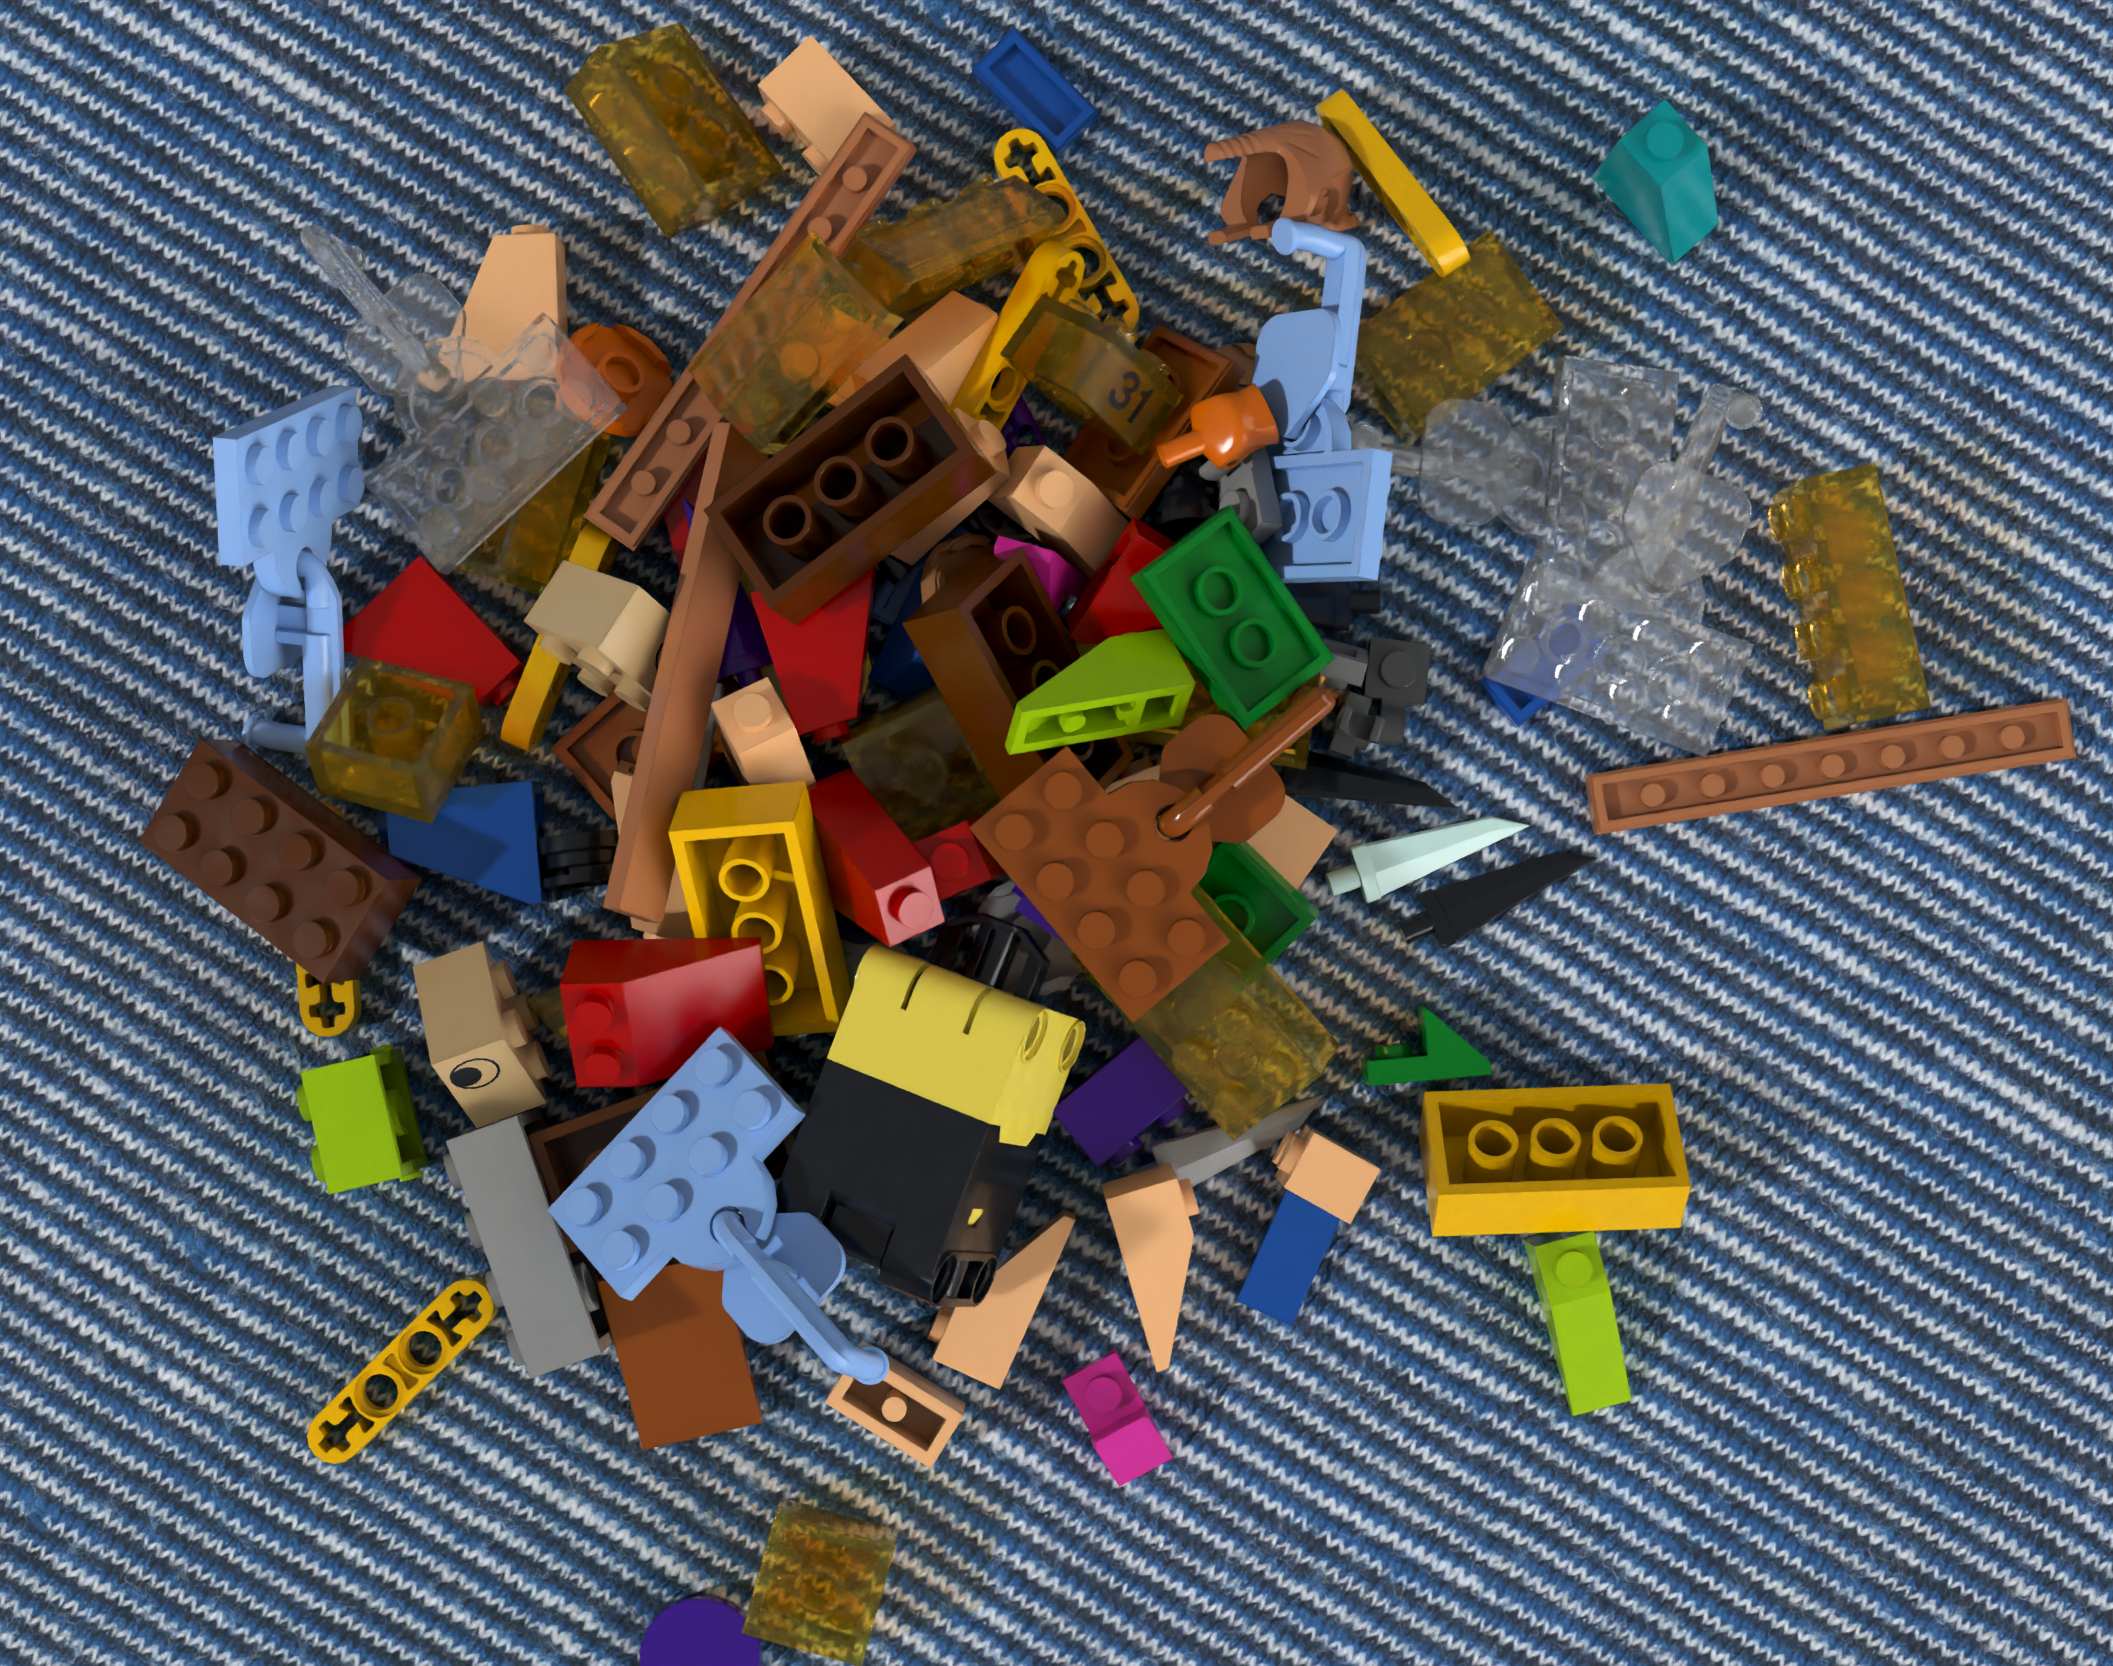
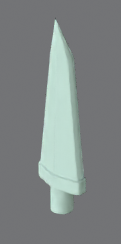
[1325,816,1530,904]

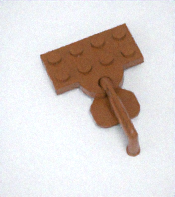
[969,686,1336,1023]

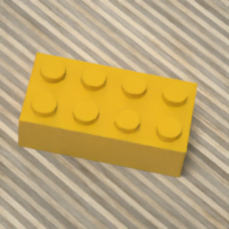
[668,781,851,1036]
[1419,1083,1691,1237]

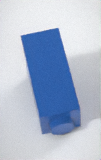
[377,780,553,904]

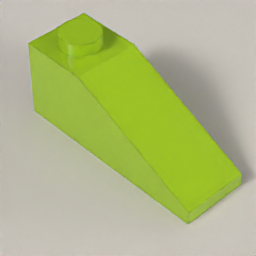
[1004,628,1196,755]
[1523,1231,1631,1416]

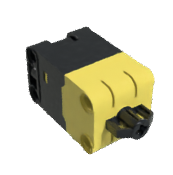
[776,912,1086,1309]

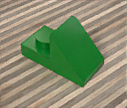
[1360,1004,1492,1086]

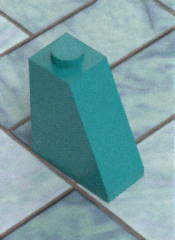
[1592,99,1719,266]

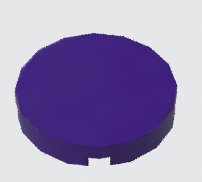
[639,1594,762,1666]

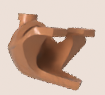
[1204,120,1358,245]

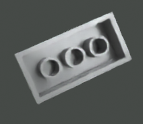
[443,1106,613,1379]

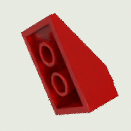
[559,937,774,1087]

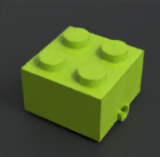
[296,1044,428,1195]

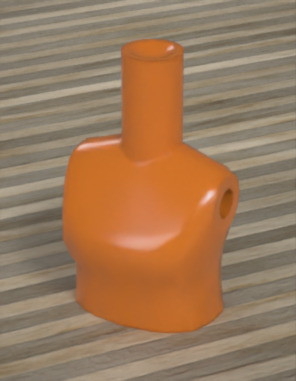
[1157,383,1279,470]

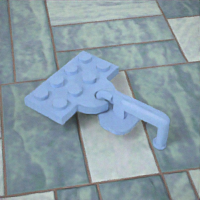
[1214,217,1393,583]
[213,385,365,756]
[547,1026,889,1385]

